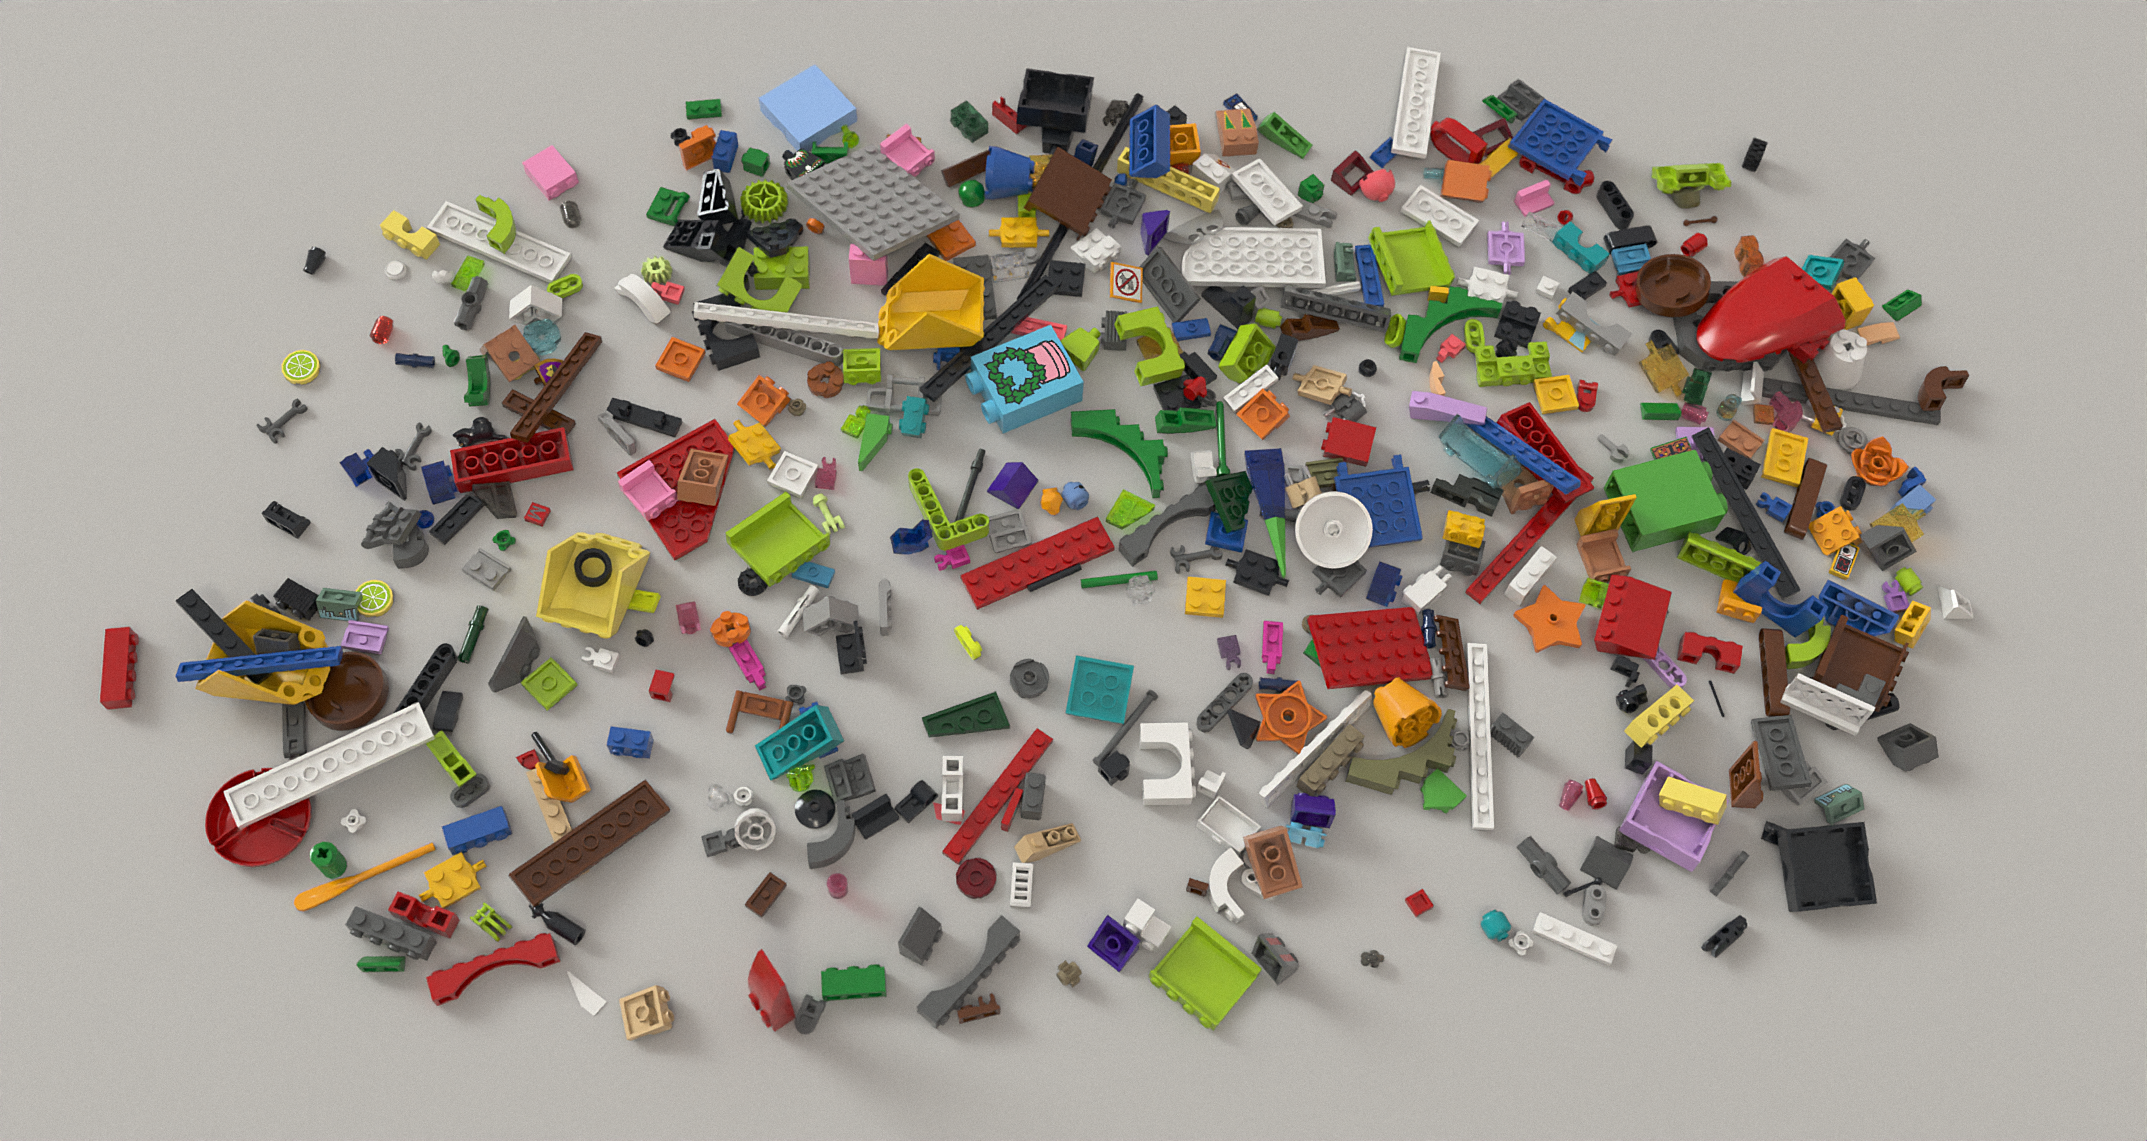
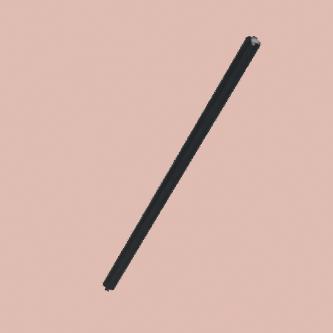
[1017,93,1144,300]

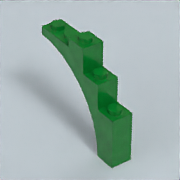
[1399,286,1502,363]
[1070,409,1168,498]

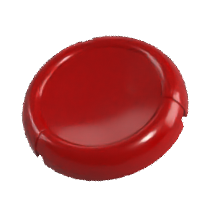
[205,768,312,867]

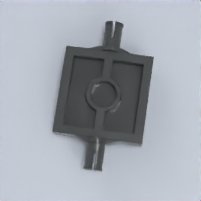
[1100,178,1146,228]
[1830,239,1875,282]
[1312,560,1367,597]

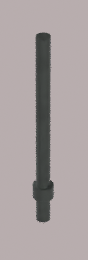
[955,449,986,522]

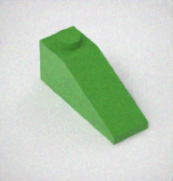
[1257,112,1313,159]
[858,413,893,471]

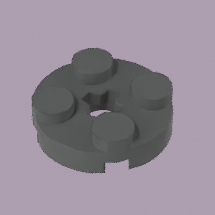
[1010,659,1049,698]

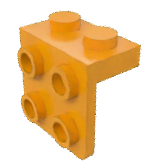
[1808,506,1863,555]
[1716,579,1762,623]
[535,755,591,803]

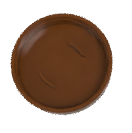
[1636,254,1711,317]
[305,652,389,731]

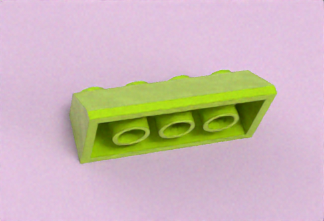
[1677,532,1761,582]

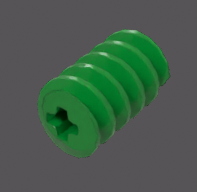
[310,842,347,879]

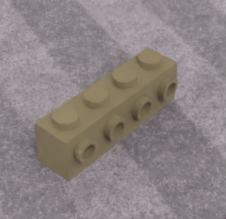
[1296,723,1365,797]

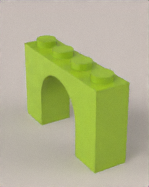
[716,247,803,313]
[1115,306,1185,387]

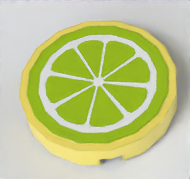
[281,350,320,385]
[355,580,393,618]

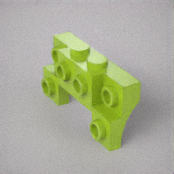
[1652,163,1731,194]
[1474,341,1552,387]

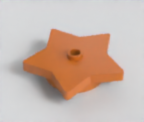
[1513,585,1586,653]
[1255,680,1327,755]

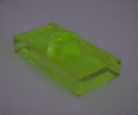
[451,255,485,292]

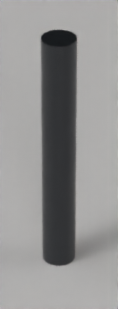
[1027,563,1082,592]

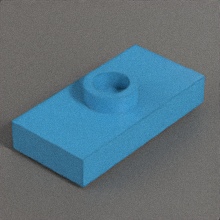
[792,562,835,589]

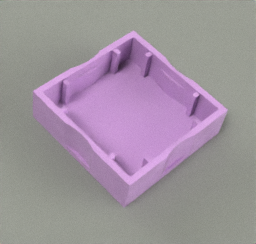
[1619,761,1729,872]

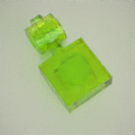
[841,405,871,439]

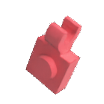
[651,282,685,305]
[1436,334,1466,363]

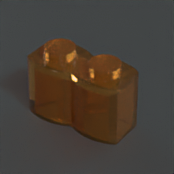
[1734,235,1764,277]

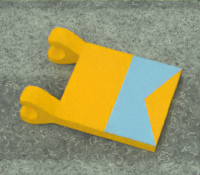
[1543,298,1600,352]

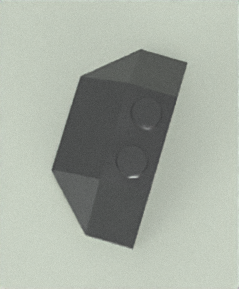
[488,616,540,693]

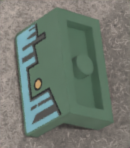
[316,588,363,621]
[1814,784,1865,825]

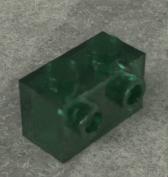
[950,100,988,143]
[1682,368,1712,406]

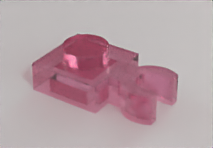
[815,457,837,490]

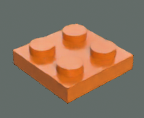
[927,220,976,261]
[655,337,706,382]

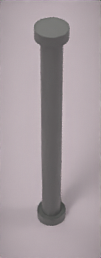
[1092,690,1158,767]

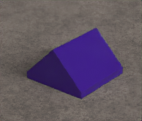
[1140,210,1170,256]
[987,462,1038,509]
[1087,915,1141,972]

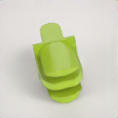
[470,902,512,942]

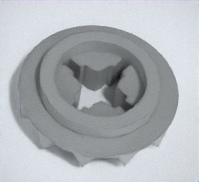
[1837,427,1868,452]

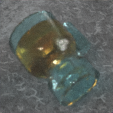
[1716,394,1742,421]

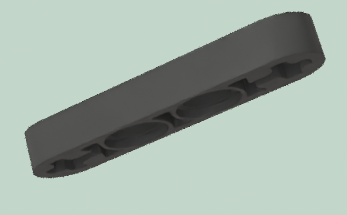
[1196,673,1253,733]

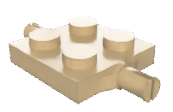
[1293,365,1352,405]

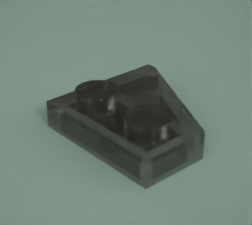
[472,481,517,519]

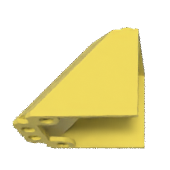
[536,532,650,639]

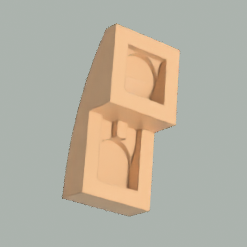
[1858,322,1900,346]
[1429,361,1446,396]

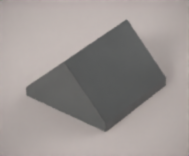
[1580,836,1633,890]

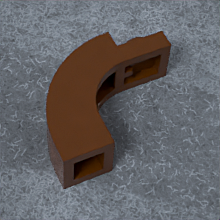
[1918,366,1969,411]

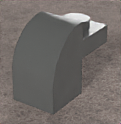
[393,524,429,569]

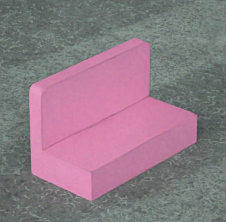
[1514,179,1554,217]

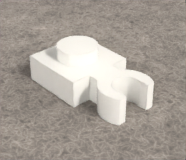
[581,647,620,673]

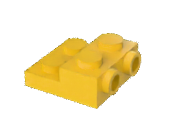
[1442,510,1485,548]

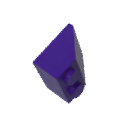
[1290,793,1336,829]

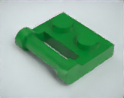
[646,187,690,226]

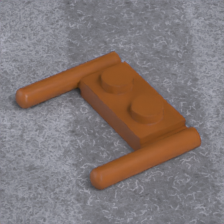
[726,690,794,733]

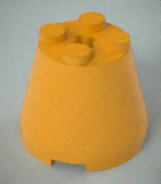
[1373,677,1442,748]

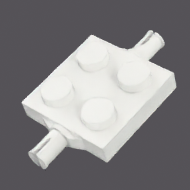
[1457,267,1518,305]

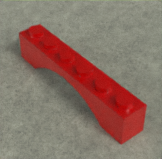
[426,933,561,1006]

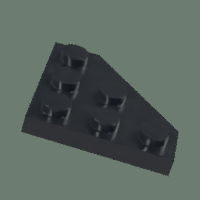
[746,218,803,258]

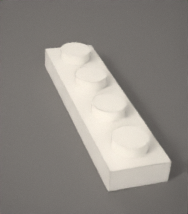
[1532,912,1617,966]

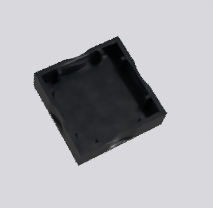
[1016,68,1094,133]
[1777,822,1877,912]

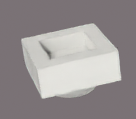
[1535,276,1559,300]

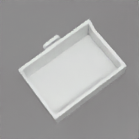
[1196,796,1261,857]

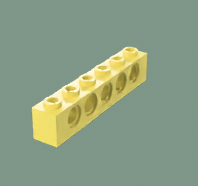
[1117,147,1220,214]

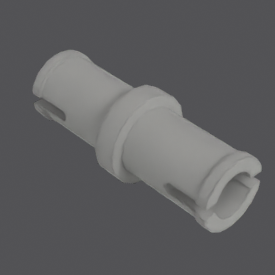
[1430,657,1448,698]

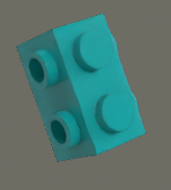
[899,396,929,438]

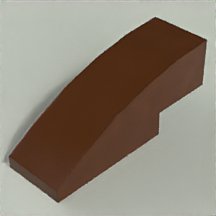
[1280,314,1340,341]

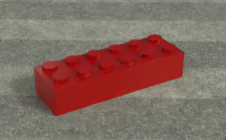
[450,427,574,494]

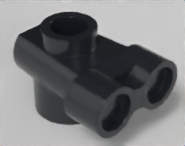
[1616,684,1648,713]

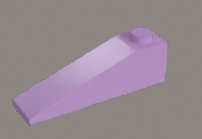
[1409,391,1487,425]

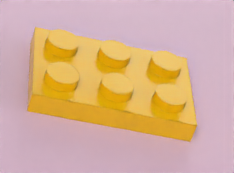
[1761,428,1808,488]

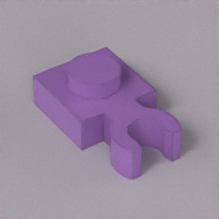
[1882,580,1909,613]

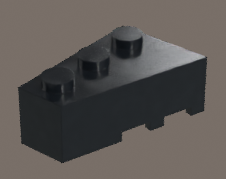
[697,169,739,225]

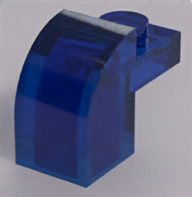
[890,519,933,555]

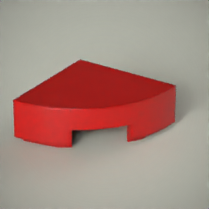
[516,749,540,770]

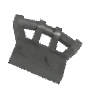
[361,501,422,549]

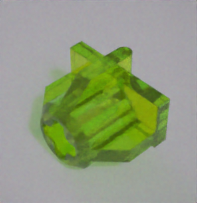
[786,764,815,792]

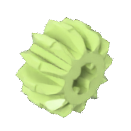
[641,255,673,285]

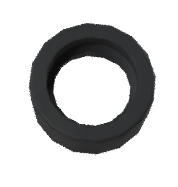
[574,548,612,587]

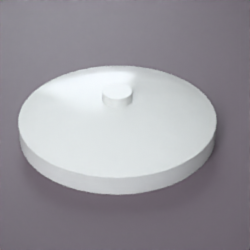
[1295,491,1373,568]

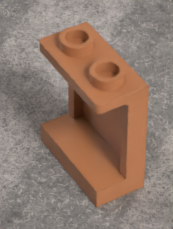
[1576,529,1631,584]

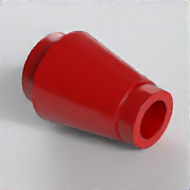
[1584,778,1607,809]

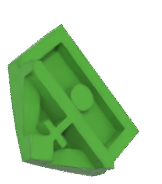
[1420,768,1467,814]

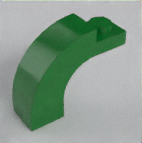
[464,355,490,407]

